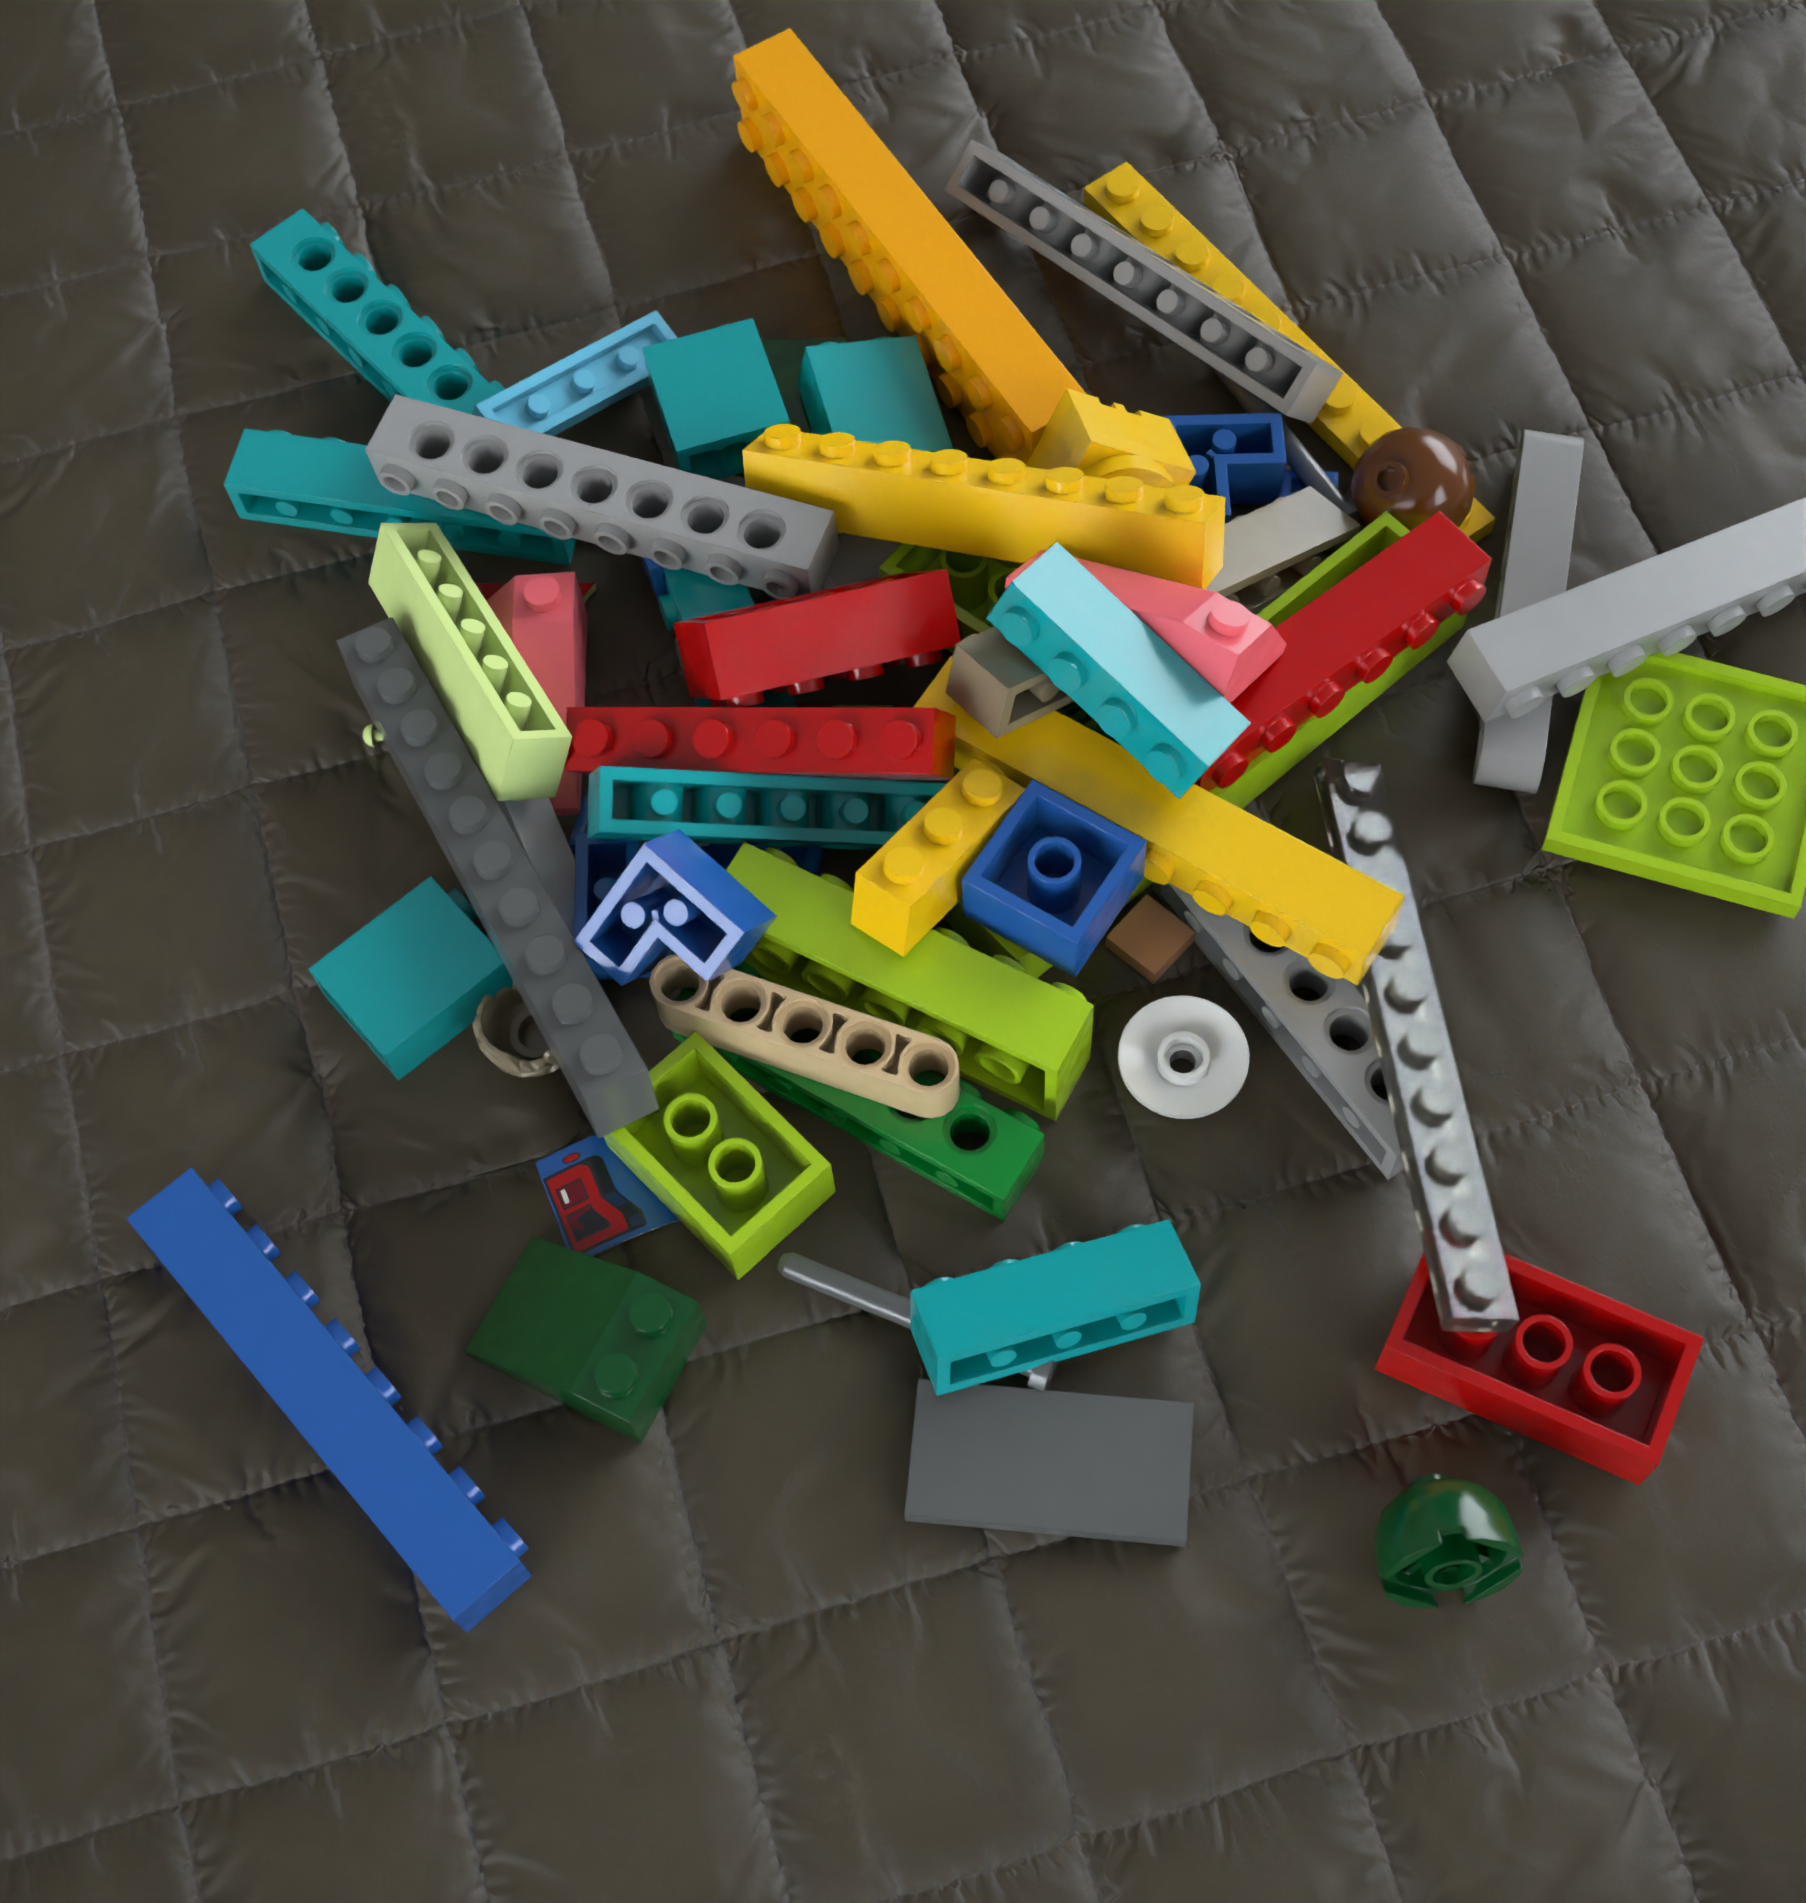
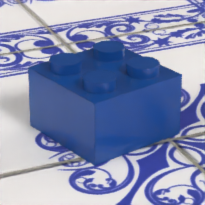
[962,779,1147,978]

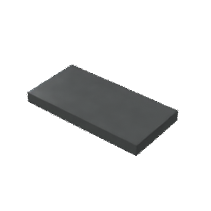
[904,1379,1194,1547]

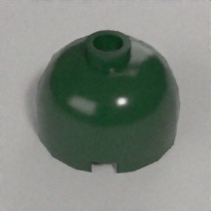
[1373,1474,1524,1609]

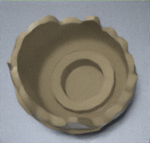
[473,981,560,1078]

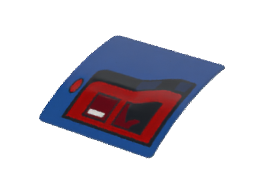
[535,1135,679,1256]

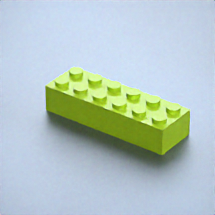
[726,842,1094,1121]

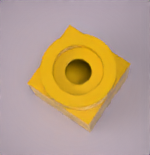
[1025,388,1196,488]

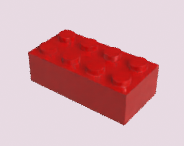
[673,569,961,707]
[1374,1224,1704,1485]

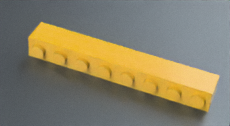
[742,424,1226,589]
[914,656,1405,985]

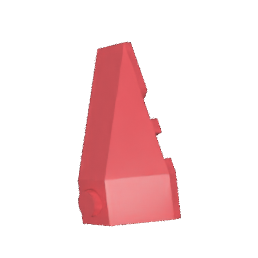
[1004,549,1286,703]
[487,571,588,816]

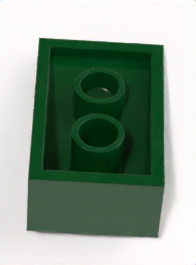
[464,1236,707,1444]

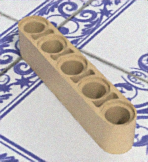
[649,954,960,1118]

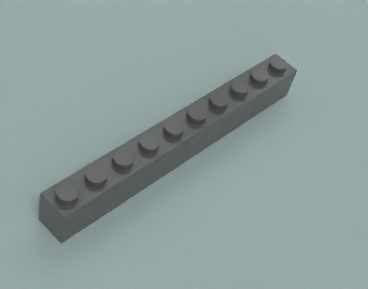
[336,617,659,1138]

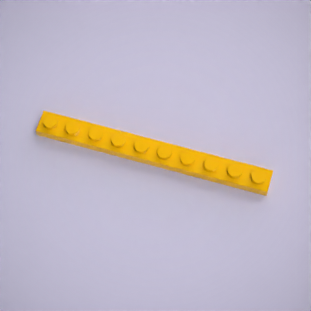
[1083,162,1496,543]

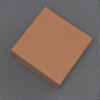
[1105,894,1196,984]

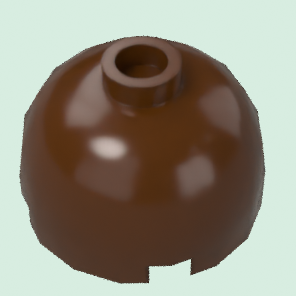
[1350,427,1476,531]

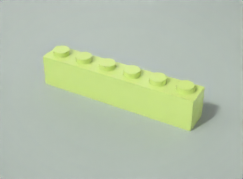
[368,523,572,801]

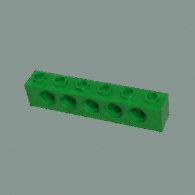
[672,961,1045,1222]

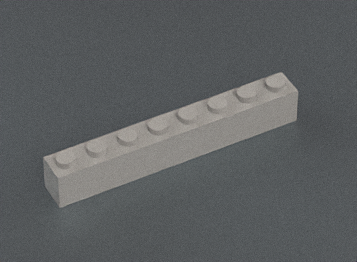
[1447,497,1806,723]

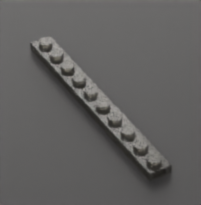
[1313,758,1520,1333]

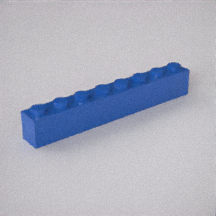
[126,1167,533,1633]

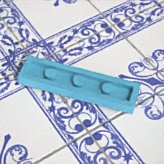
[472,310,677,436]

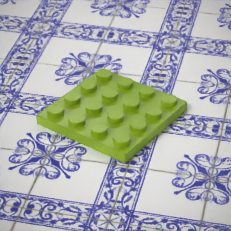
[1541,651,1806,919]

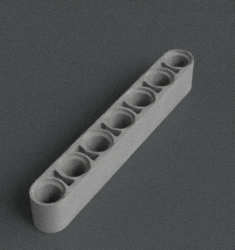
[1473,429,1584,794]

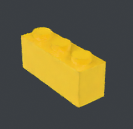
[850,758,1025,957]

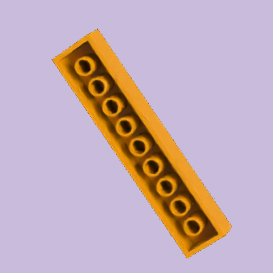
[732,28,1086,465]

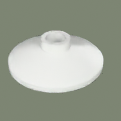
[1118,995,1250,1119]

